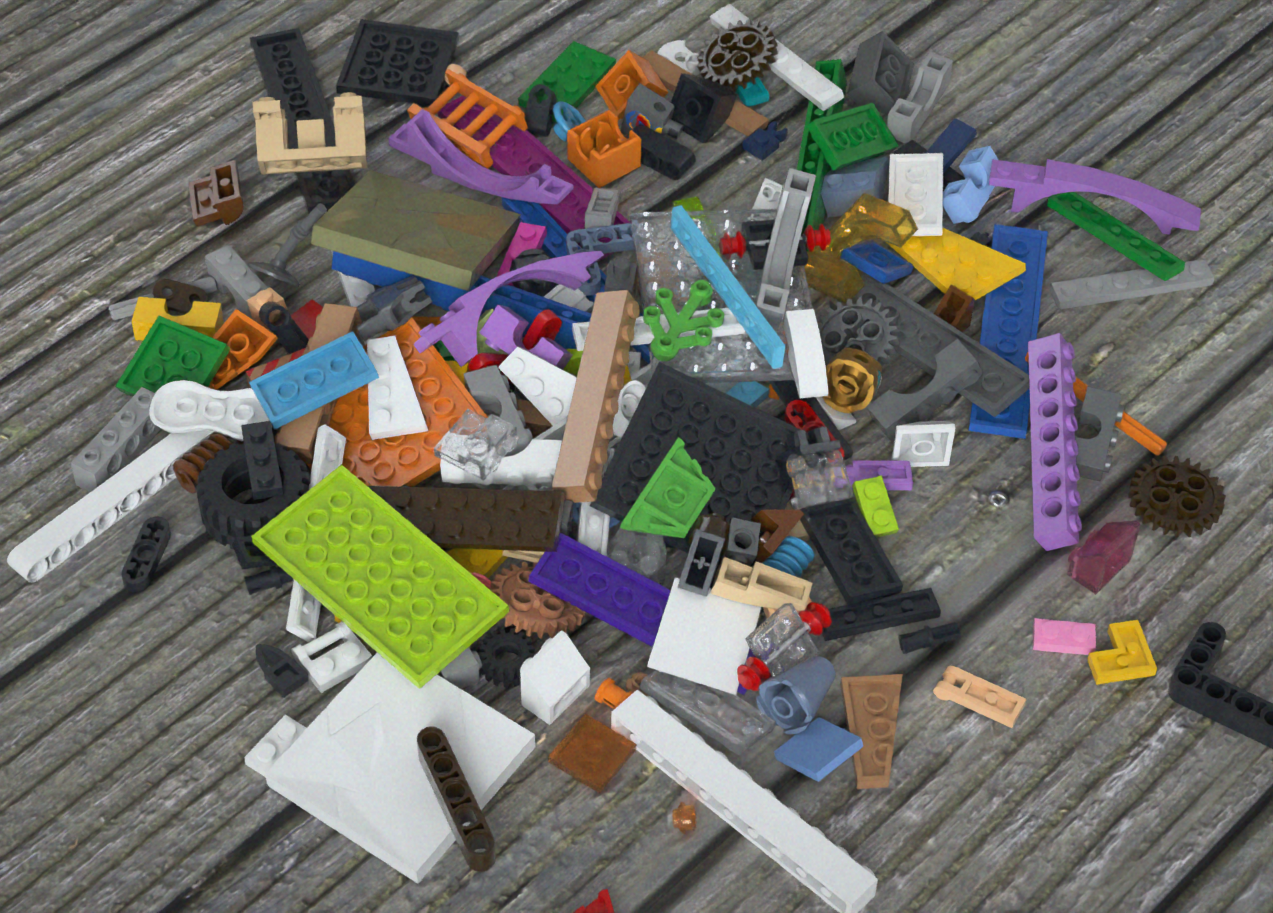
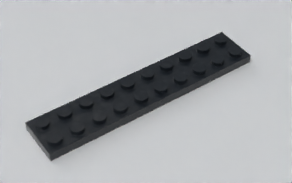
[250,28,355,214]

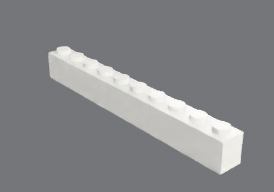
[611,690,878,913]

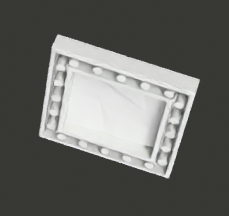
[265,653,536,883]

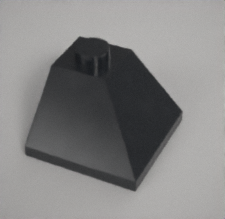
[671,73,738,143]

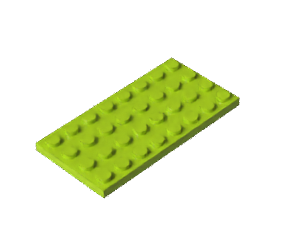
[251,464,509,689]

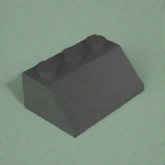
[847,31,914,114]

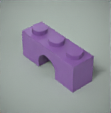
[479,305,573,370]

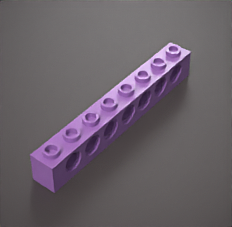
[1028,333,1082,551]

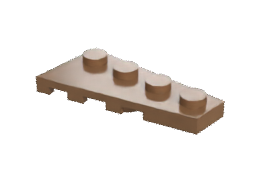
[840,674,903,789]

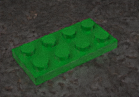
[518,41,616,122]
[807,103,899,171]

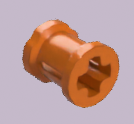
[595,678,633,709]

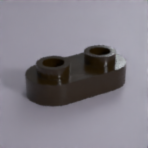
[153,279,208,314]

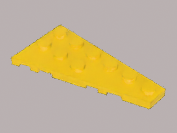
[861,201,1026,301]

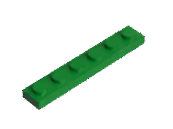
[1047,192,1185,281]

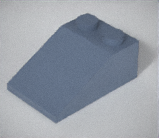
[821,157,890,217]

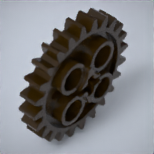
[697,19,778,92]
[1128,456,1226,538]

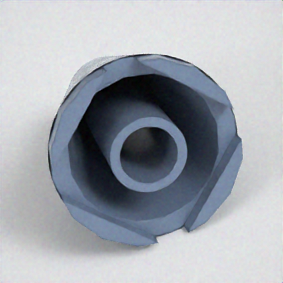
[756,656,836,734]

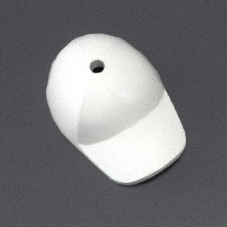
[613,380,647,438]

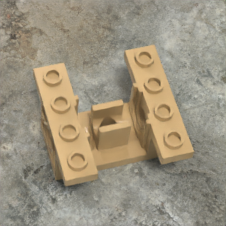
[252,93,368,174]

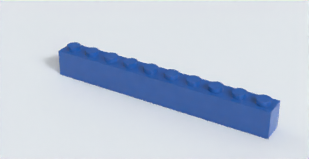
[331,251,591,350]

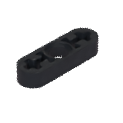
[121,516,171,593]

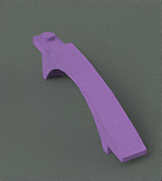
[388,109,574,204]
[989,159,1201,235]
[413,251,604,367]

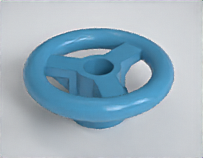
[553,101,586,142]

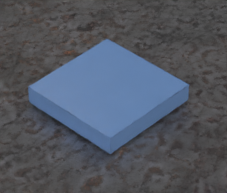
[774,717,863,782]

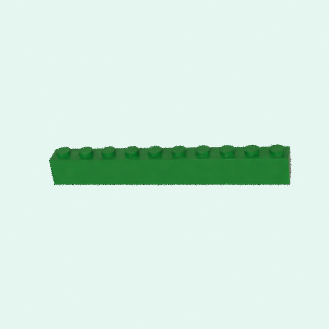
[797,59,847,262]

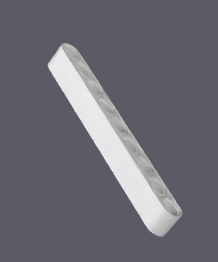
[7,431,227,583]

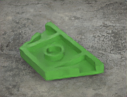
[620,437,715,538]

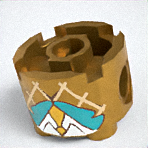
[822,348,882,413]

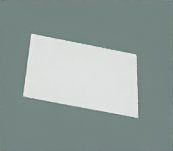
[647,578,761,695]

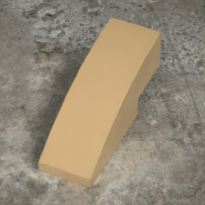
[710,557,813,610]

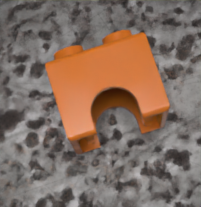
[567,110,641,188]

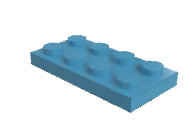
[249,331,379,430]

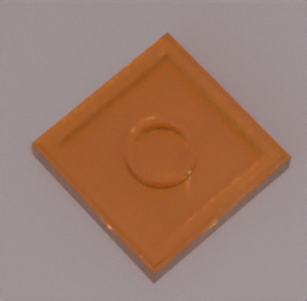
[548,713,637,794]

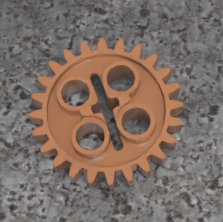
[490,562,586,639]

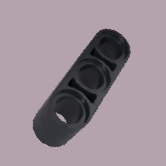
[625,124,696,180]

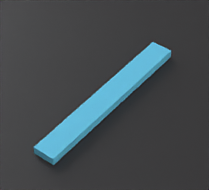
[671,205,785,369]

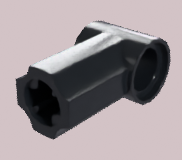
[259,301,309,354]

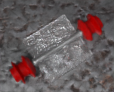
[737,602,832,691]

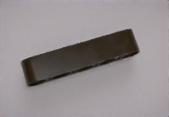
[417,726,496,872]

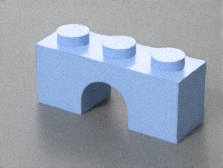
[943,146,998,224]

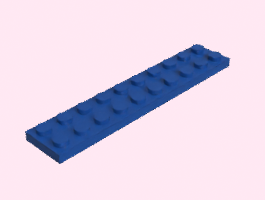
[969,224,1048,439]

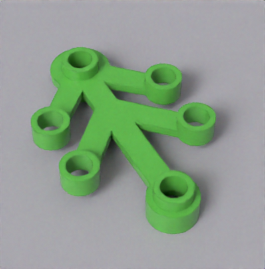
[643,280,724,361]

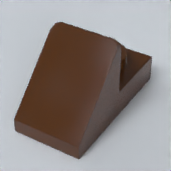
[751,509,804,563]

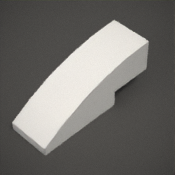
[783,309,828,398]

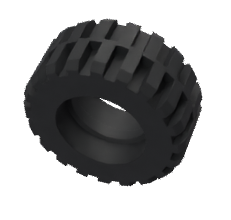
[196,443,310,550]

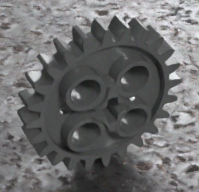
[818,297,900,372]

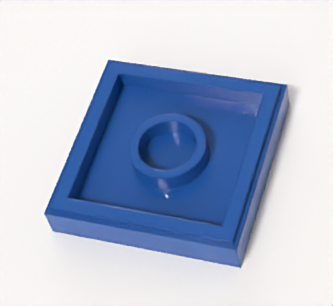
[840,240,914,284]

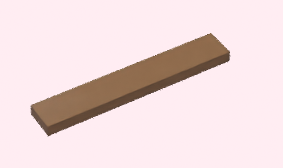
[643,50,769,137]

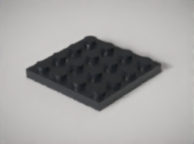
[336,19,459,106]

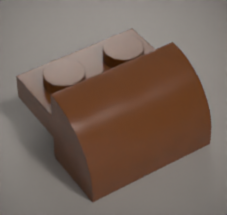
[188,160,244,226]

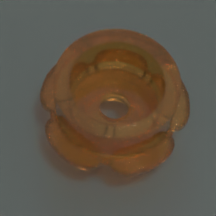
[672,802,696,834]

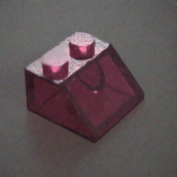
[1067,520,1141,594]

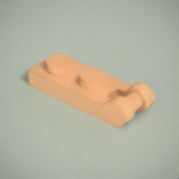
[933,666,1026,728]

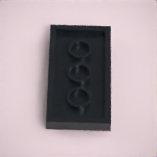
[800,498,903,605]

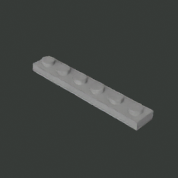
[1050,259,1214,310]

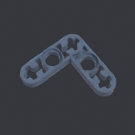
[566,223,643,295]

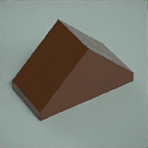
[934,285,975,332]

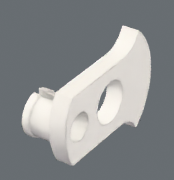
[657,40,700,76]

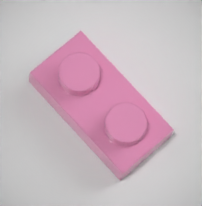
[1033,618,1096,655]

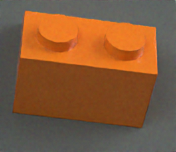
[595,50,669,120]

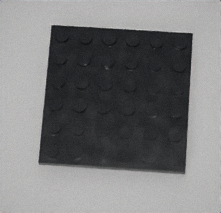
[589,362,811,567]

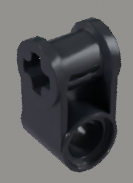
[524,84,557,137]

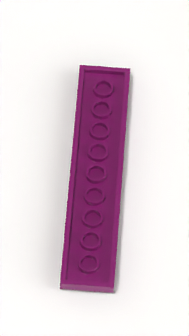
[438,95,633,262]

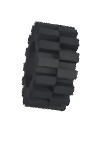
[479,628,535,688]

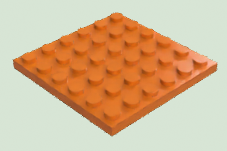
[281,317,492,487]

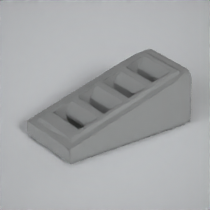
[585,187,621,229]

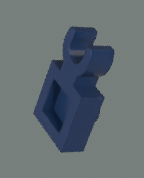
[743,121,788,161]

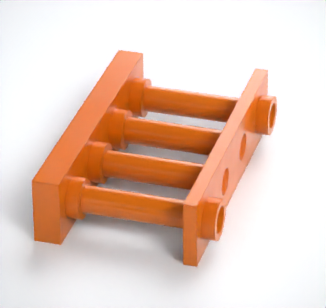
[407,69,528,169]

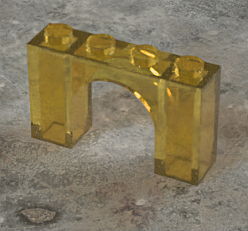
[793,193,918,303]

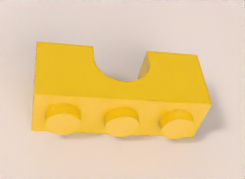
[132,297,224,341]

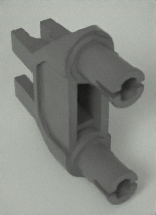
[356,275,432,341]

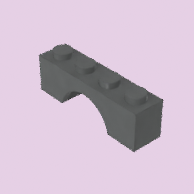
[866,339,983,442]

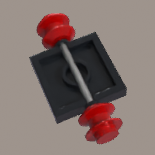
[719,219,831,270]

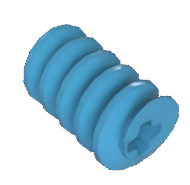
[762,536,815,578]

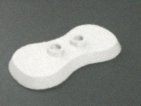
[149,380,273,441]

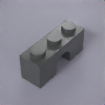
[1075,386,1125,482]

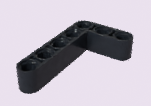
[1168,622,1273,749]

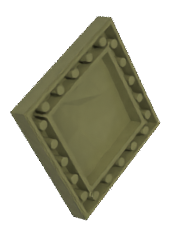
[311,170,521,291]

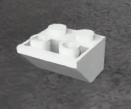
[520,630,590,725]

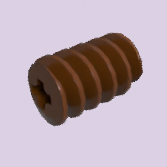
[173,433,232,494]

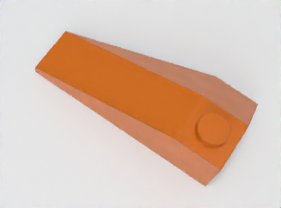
[208,309,278,390]

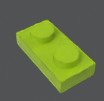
[852,475,899,538]

